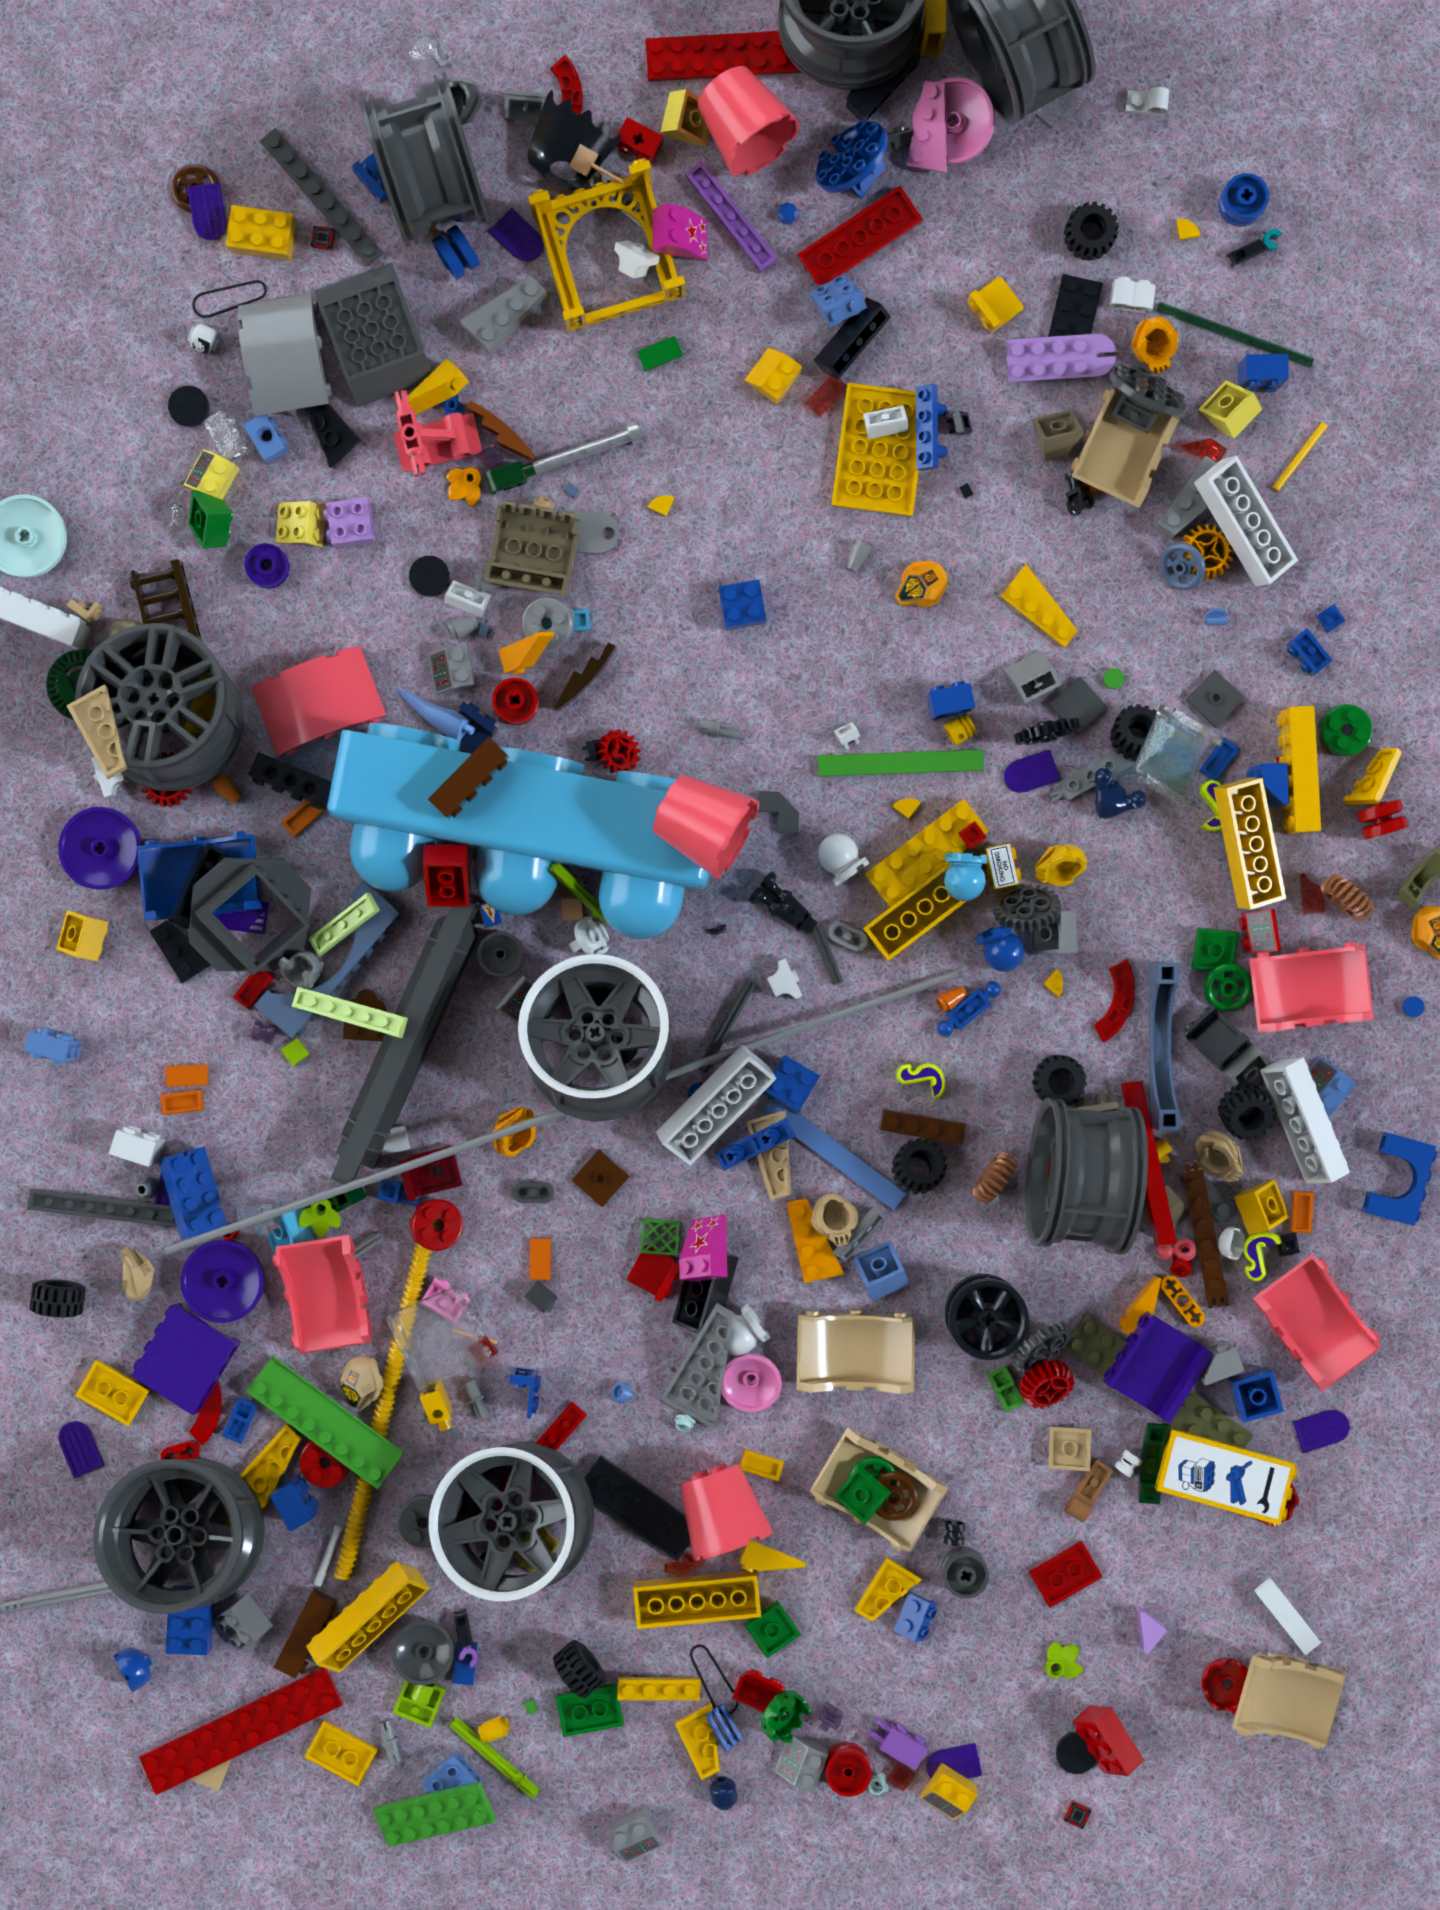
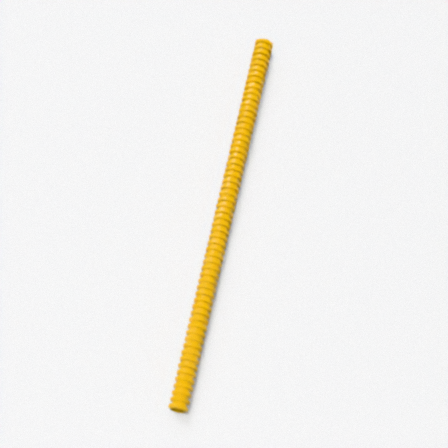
[334,1219,440,1581]

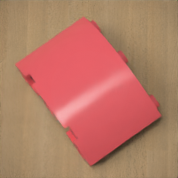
[251,646,386,757]
[1249,942,1374,1033]
[273,1234,373,1354]
[1253,1254,1382,1392]

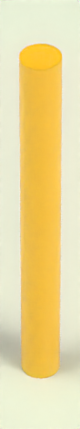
[1271,422,1328,492]

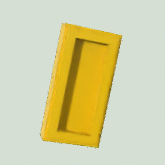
[740,1449,784,1481]

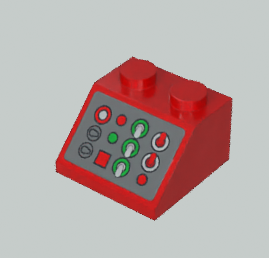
[1239,909,1281,954]

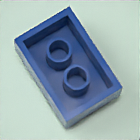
[166,1585,214,1655]

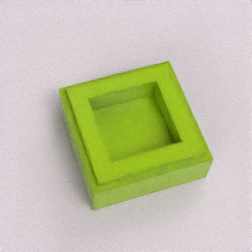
[281,1038,310,1066]

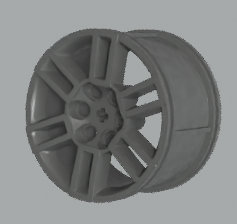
[75,623,244,791]

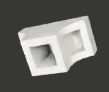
[614,240,660,278]
[91,757,129,799]
[767,959,802,999]

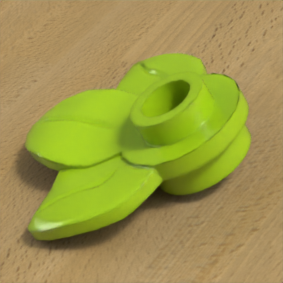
[299,1199,341,1238]
[1045,1641,1084,1679]

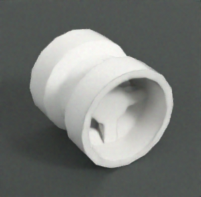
[1114,1449,1143,1478]

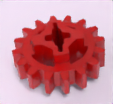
[597,729,641,773]

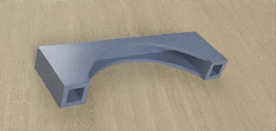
[254,880,402,1038]
[1148,963,1180,1131]

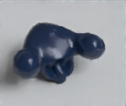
[1094,768,1147,819]

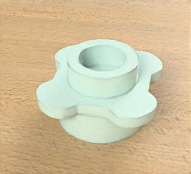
[674,1414,696,1432]
[868,1772,889,1795]

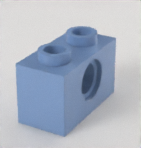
[243,415,289,464]

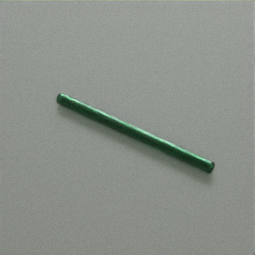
[1156,301,1314,368]

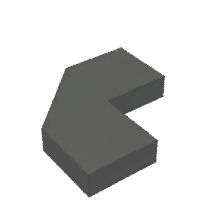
[758,791,799,834]

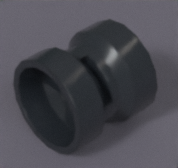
[944,1521,965,1546]

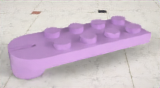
[1006,334,1116,382]

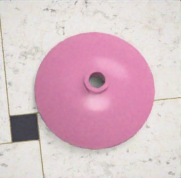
[722,1353,782,1412]

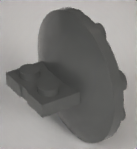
[1109,364,1186,434]

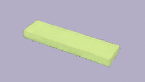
[308,893,380,956]

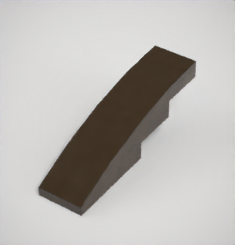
[555,642,616,711]

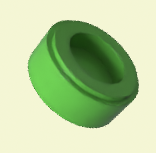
[1103,668,1124,689]

